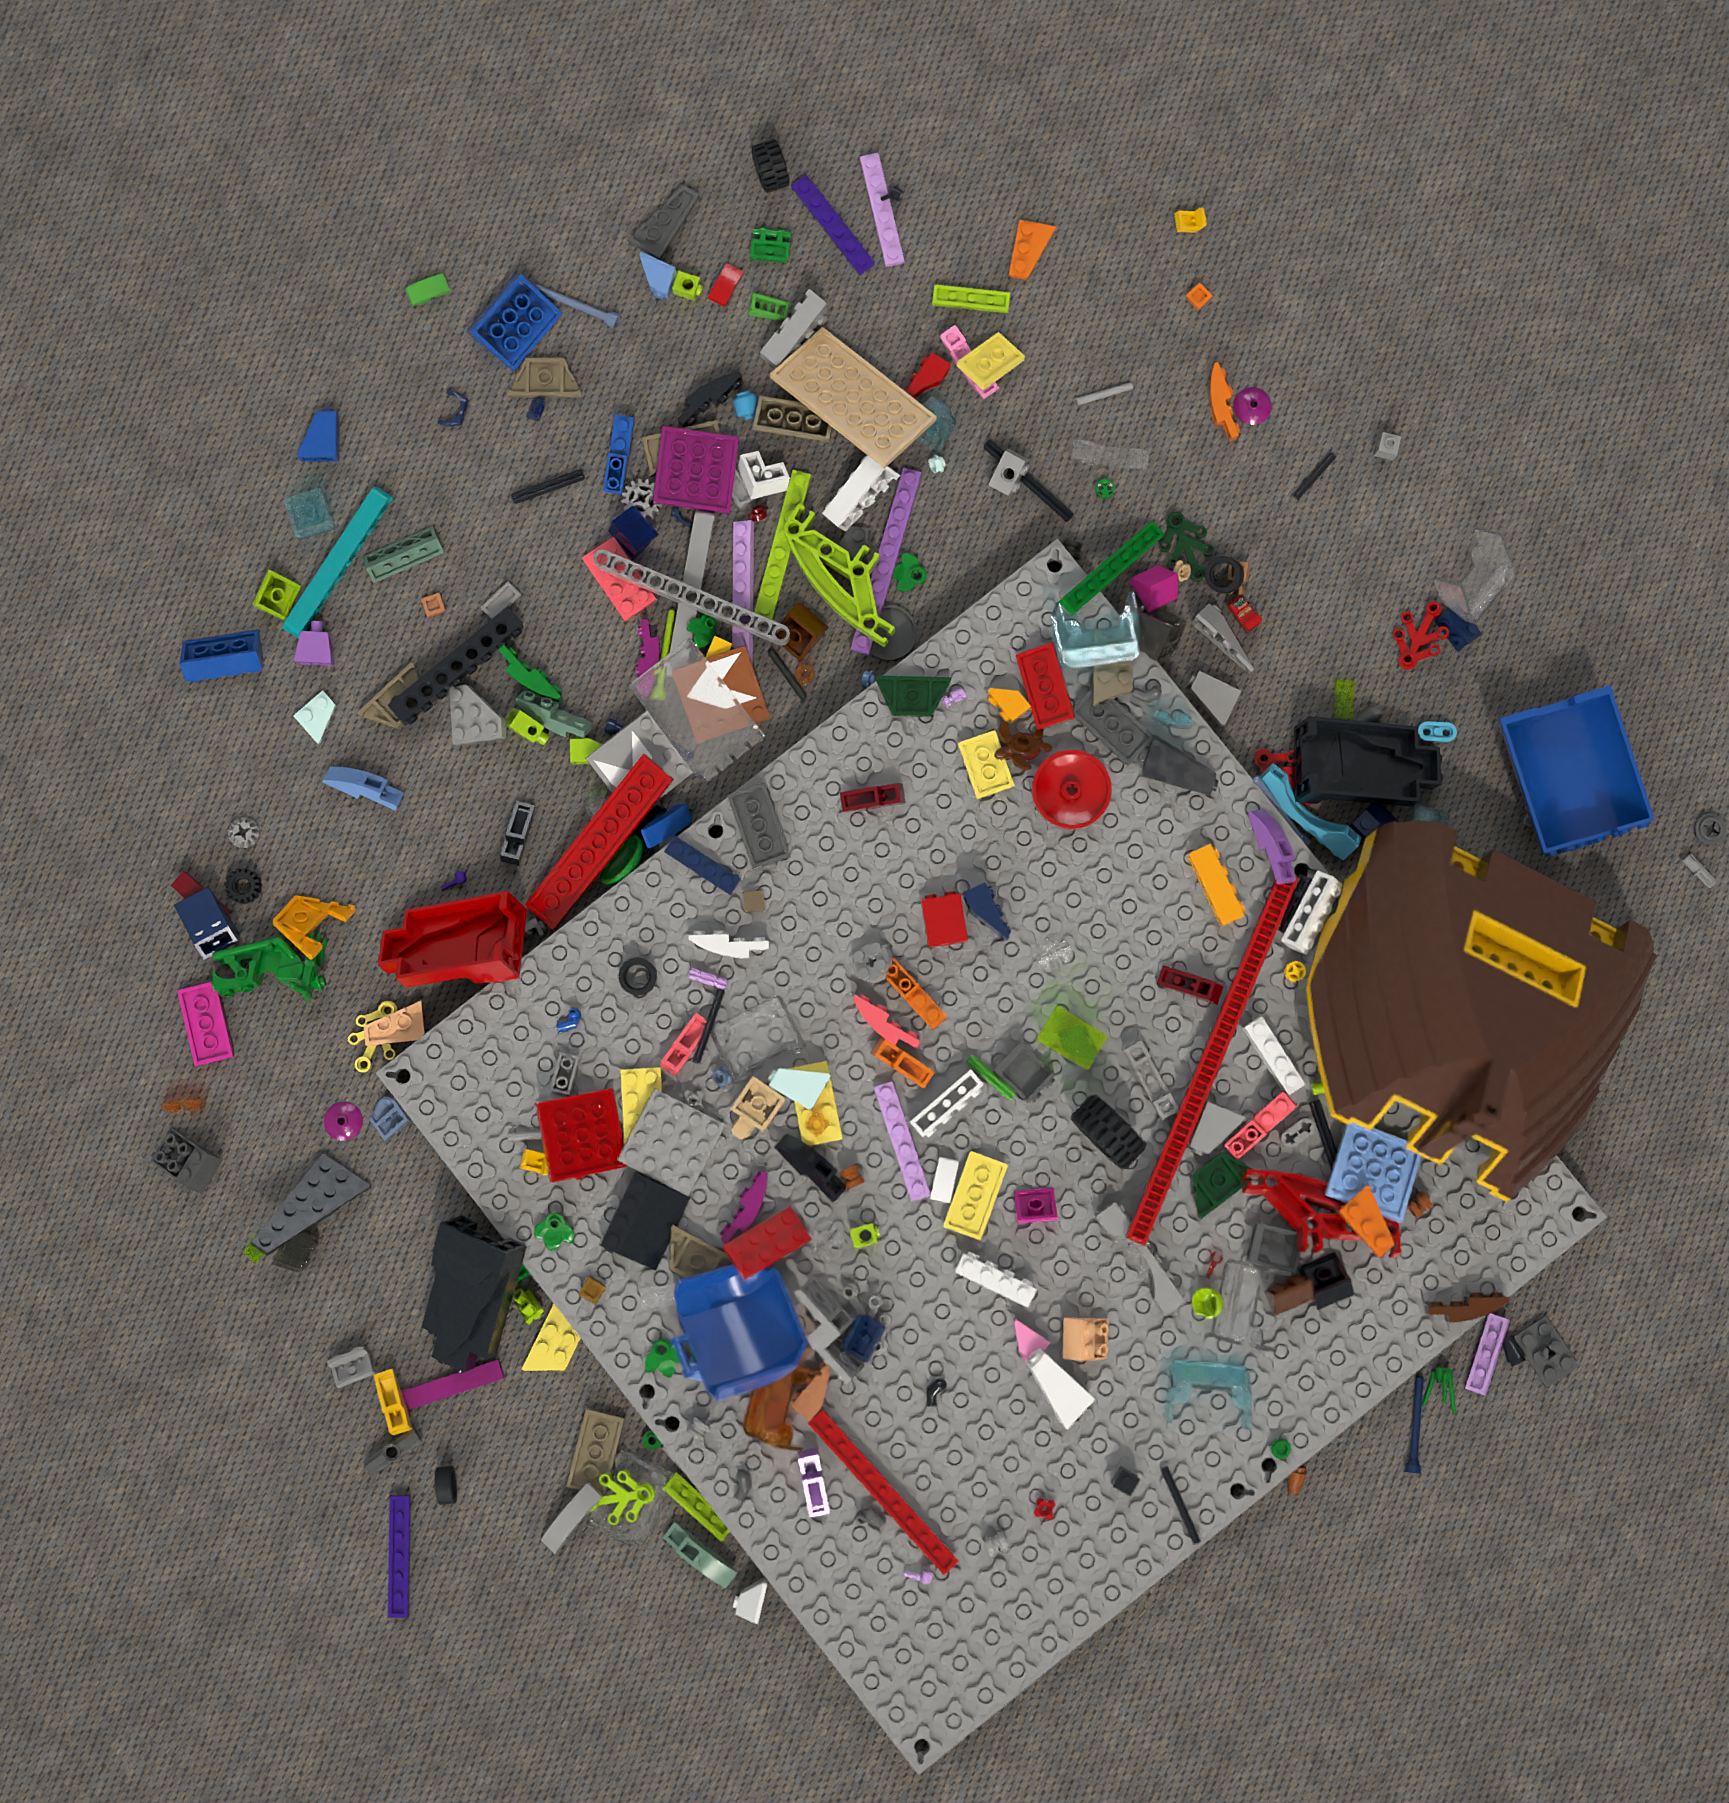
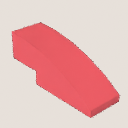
[660,1013,707,1077]

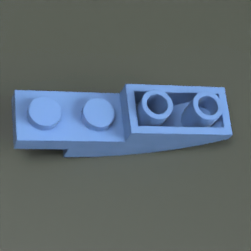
[322,767,404,811]

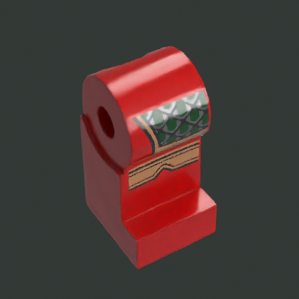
[1226,595,1263,633]

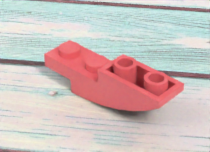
[853,994,920,1048]
[1224,1090,1297,1160]

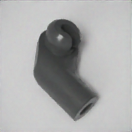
[1132,686,1162,703]
[734,1470,752,1502]

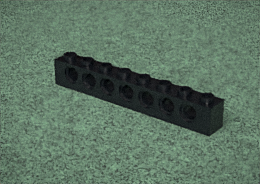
[388,606,524,726]

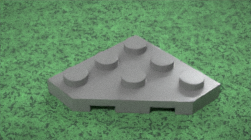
[450,685,506,745]

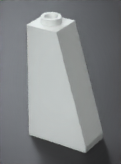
[1026,1348,1095,1429]

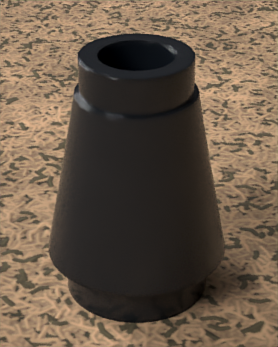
[1502,1336,1526,1367]

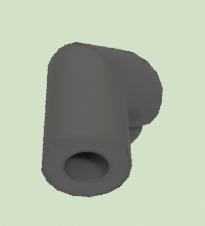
[856,1508,886,1527]

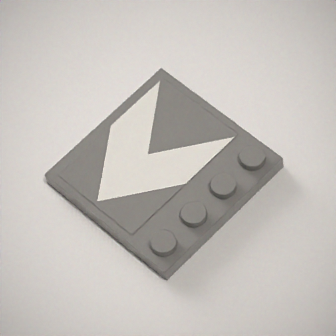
[585,710,694,800]

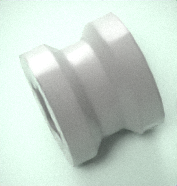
[686,1416,711,1441]

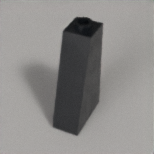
[1142,735,1219,796]

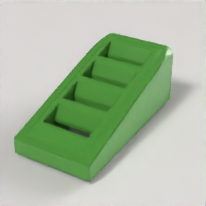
[747,293,790,321]

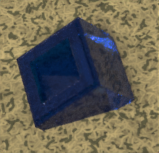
[526,399,546,422]

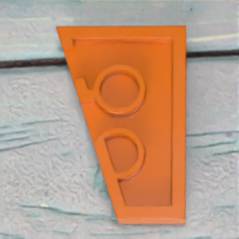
[1009,220,1057,280]
[1337,1184,1395,1258]

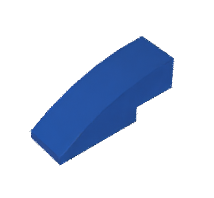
[641,803,693,848]

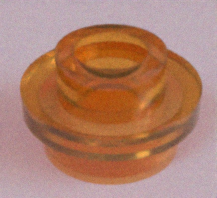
[795,665,815,684]

